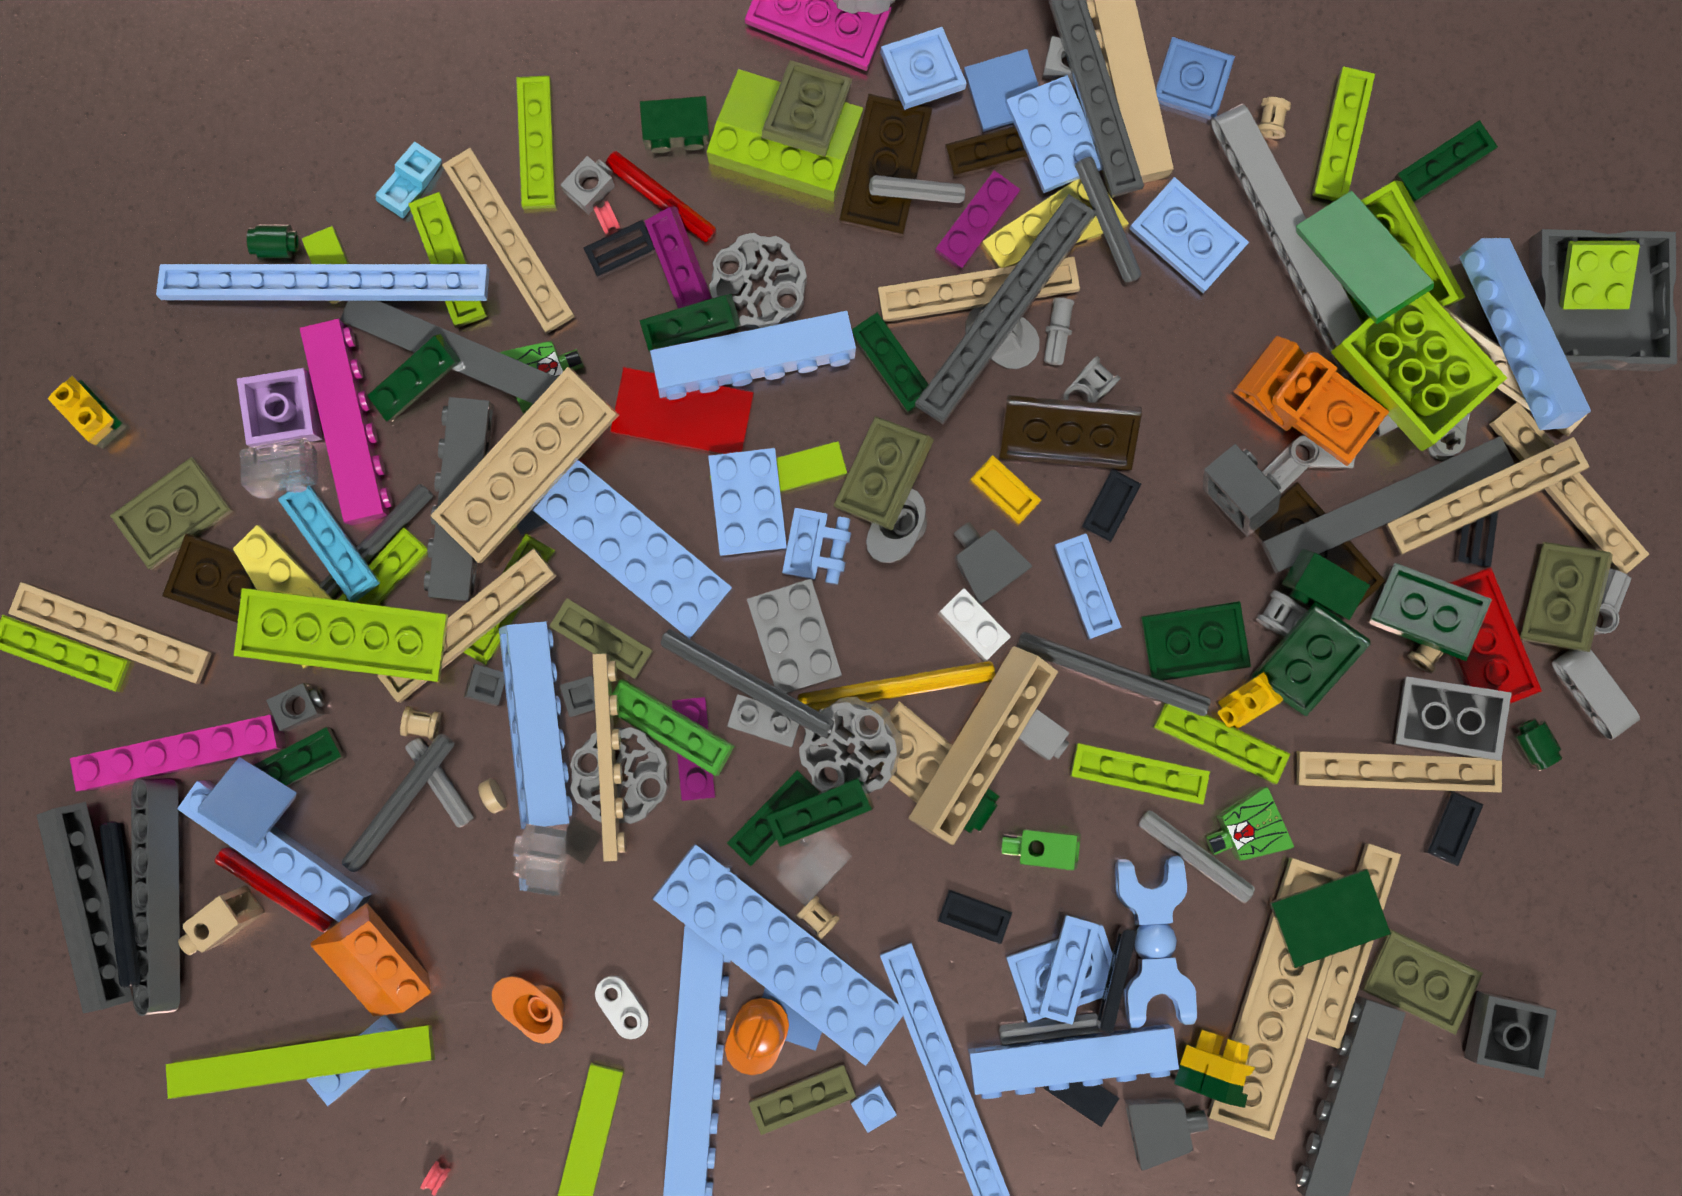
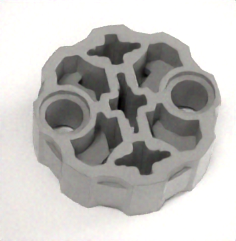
[709,233,807,332]
[799,697,903,794]
[570,727,670,824]

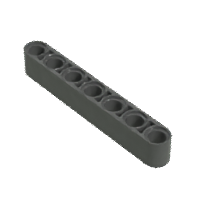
[131,778,180,1016]

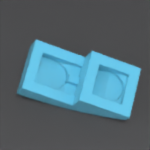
[375,141,442,218]

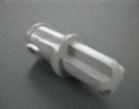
[1044,297,1074,365]

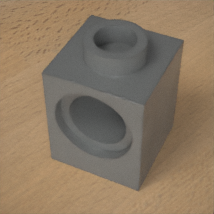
[266,683,325,731]

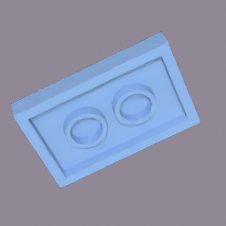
[1006,75,1102,193]
[1129,177,1249,294]
[708,448,787,556]
[1006,924,1125,1023]

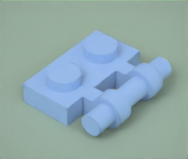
[782,508,851,585]

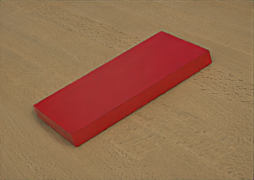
[610,367,754,454]
[1450,567,1542,704]

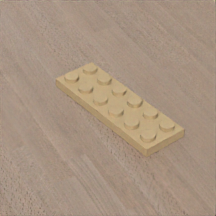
[431,367,619,563]

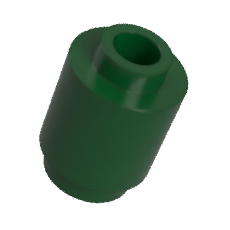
[247,224,299,258]
[1514,718,1563,771]
[964,788,1000,834]

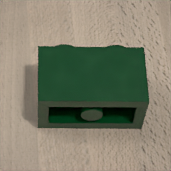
[640,96,711,153]
[1282,549,1370,620]

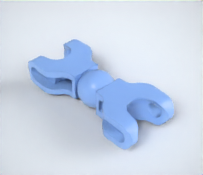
[1115,856,1197,1028]

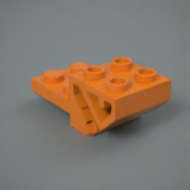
[1233,336,1389,466]

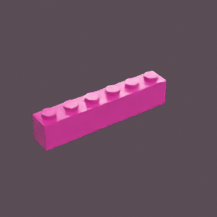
[299,319,393,526]
[70,715,287,792]

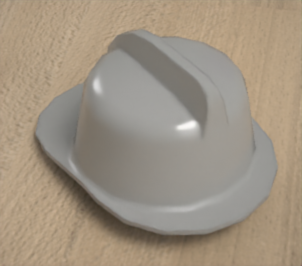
[965,306,1040,369]
[866,489,927,563]

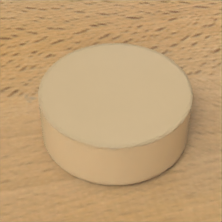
[478,778,507,814]

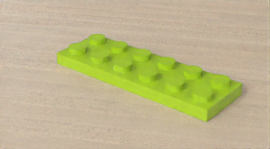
[234,588,448,682]

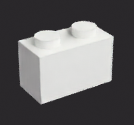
[938,588,1011,662]

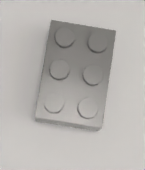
[747,579,842,694]
[1394,676,1511,761]

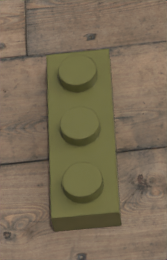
[549,598,653,679]
[749,1063,856,1135]

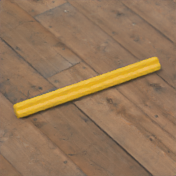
[797,661,996,711]

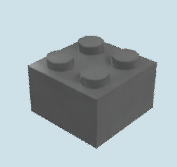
[1203,444,1281,537]
[1464,991,1557,1078]

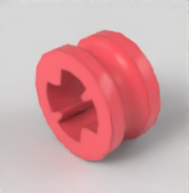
[593,200,620,234]
[420,1160,451,1196]

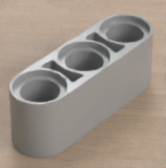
[1552,649,1640,740]

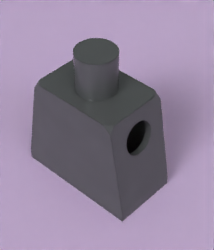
[953,522,1032,605]
[1124,1098,1209,1171]

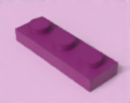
[935,170,1021,270]
[644,207,712,308]
[672,697,716,801]

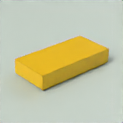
[970,455,1041,525]

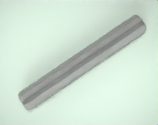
[1139,810,1255,903]

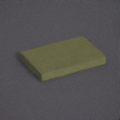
[761,60,852,157]
[833,416,934,530]
[110,457,233,570]
[1520,542,1613,653]
[1360,929,1483,1035]

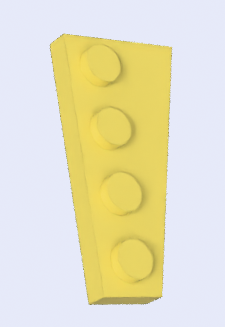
[982,179,1129,268]
[233,525,332,669]

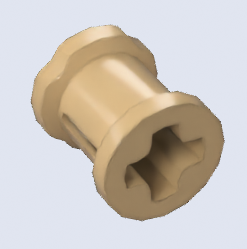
[1257,97,1291,139]
[1407,644,1443,674]
[400,706,441,741]
[795,895,840,940]

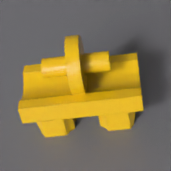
[1218,672,1283,729]

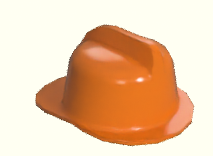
[492,976,565,1044]
[725,998,789,1075]

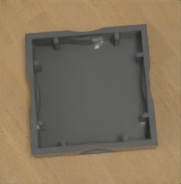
[1529,229,1677,371]

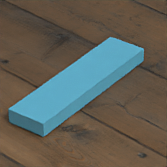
[278,479,380,602]

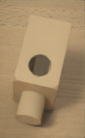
[178,885,265,955]

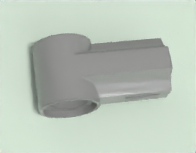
[1594,569,1632,635]

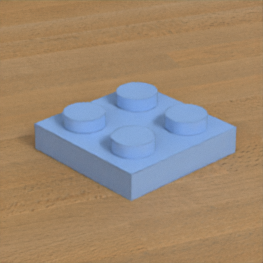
[880,27,967,110]

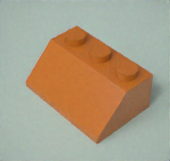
[310,903,431,1017]

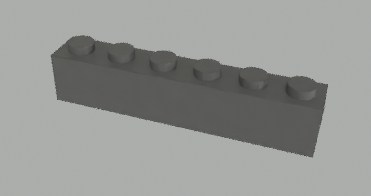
[424,397,494,602]
[36,802,133,1014]
[1296,996,1406,1196]

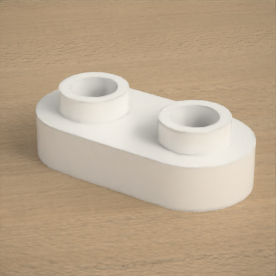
[595,975,649,1039]

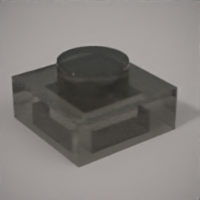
[556,817,602,864]

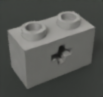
[727,694,800,747]

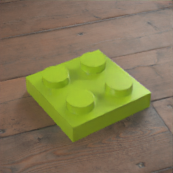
[1559,241,1640,309]

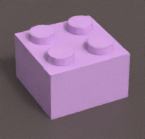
[237,368,323,450]

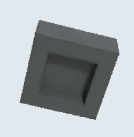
[464,664,505,706]
[560,675,595,718]

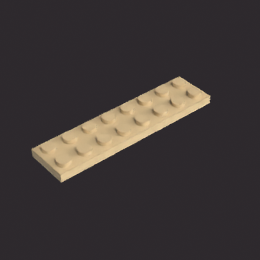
[1207,858,1344,1140]

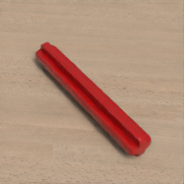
[605,151,716,242]
[215,847,334,932]

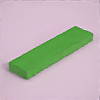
[612,679,735,776]

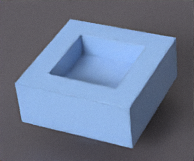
[850,1084,897,1133]

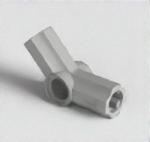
[1262,436,1356,493]

